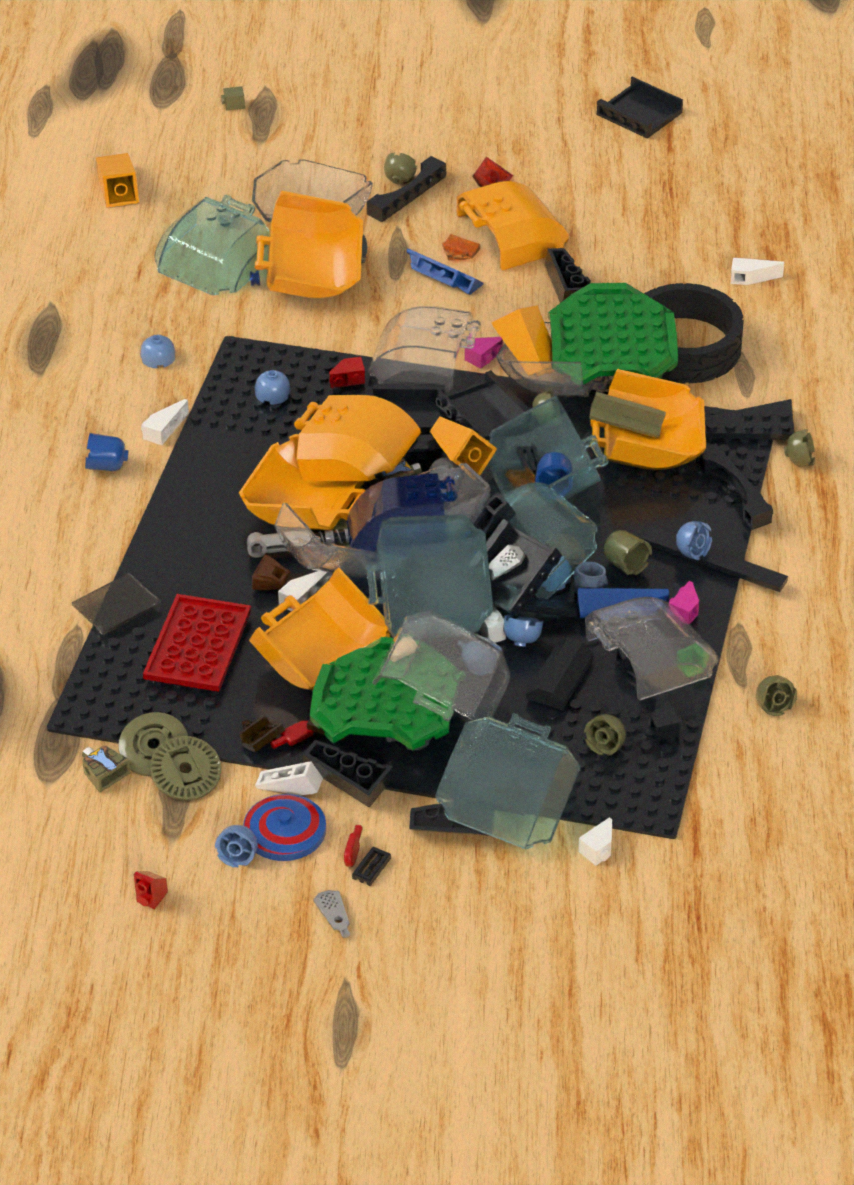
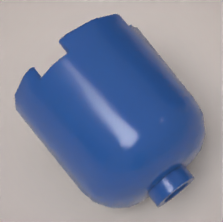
[85,433,129,471]
[535,452,572,498]

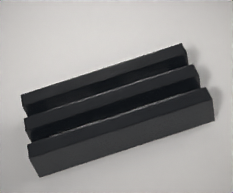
[517,445,540,475]
[352,847,391,886]

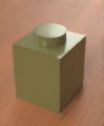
[221,86,245,111]

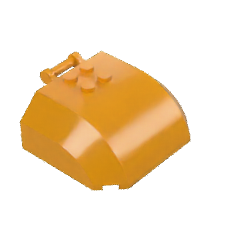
[457,181,569,271]
[254,191,363,298]
[590,369,706,470]
[294,395,421,481]
[239,434,369,531]
[249,568,391,691]

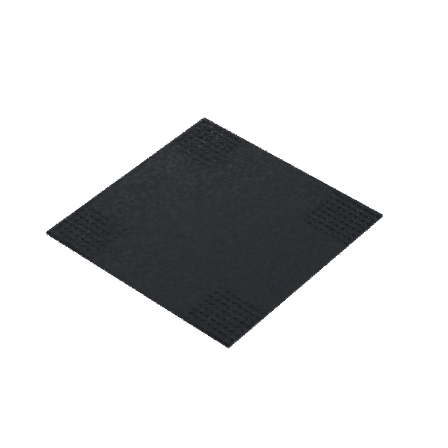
[47,336,774,839]

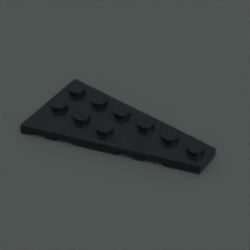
[705,399,794,440]

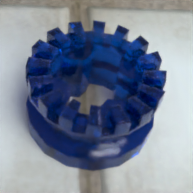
[250,270,260,286]

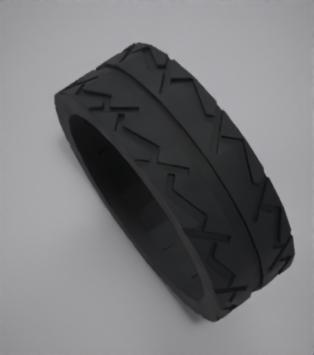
[644,283,744,384]

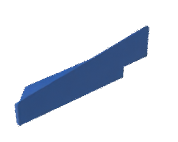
[407,248,484,295]
[577,588,669,621]

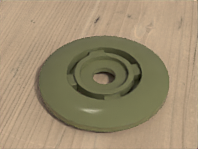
[118,712,188,776]
[150,736,221,801]

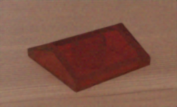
[472,156,513,187]

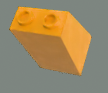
[95,153,139,208]
[491,305,556,377]
[430,416,497,480]

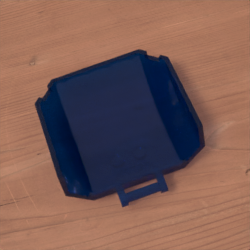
[347,473,458,560]

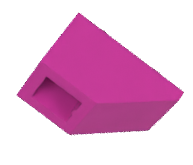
[465,337,504,369]
[667,581,699,626]

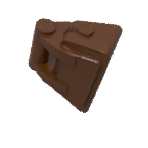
[252,555,291,590]

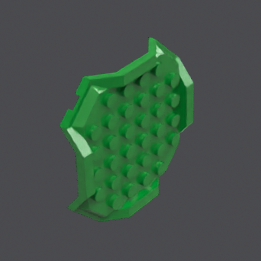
[547,283,678,386]
[310,637,465,751]

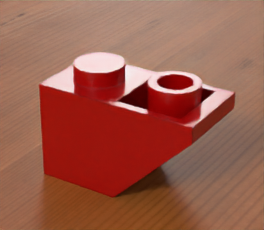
[329,357,365,388]
[134,871,168,909]

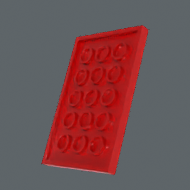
[143,594,251,692]

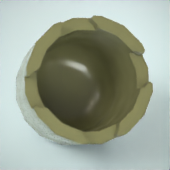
[603,530,652,575]

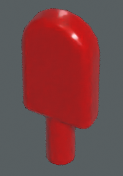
[270,721,314,749]
[344,825,363,867]

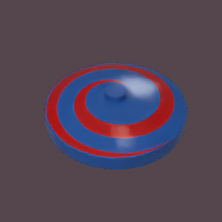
[243,794,326,861]

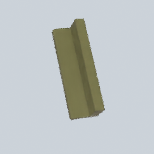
[589,392,666,438]

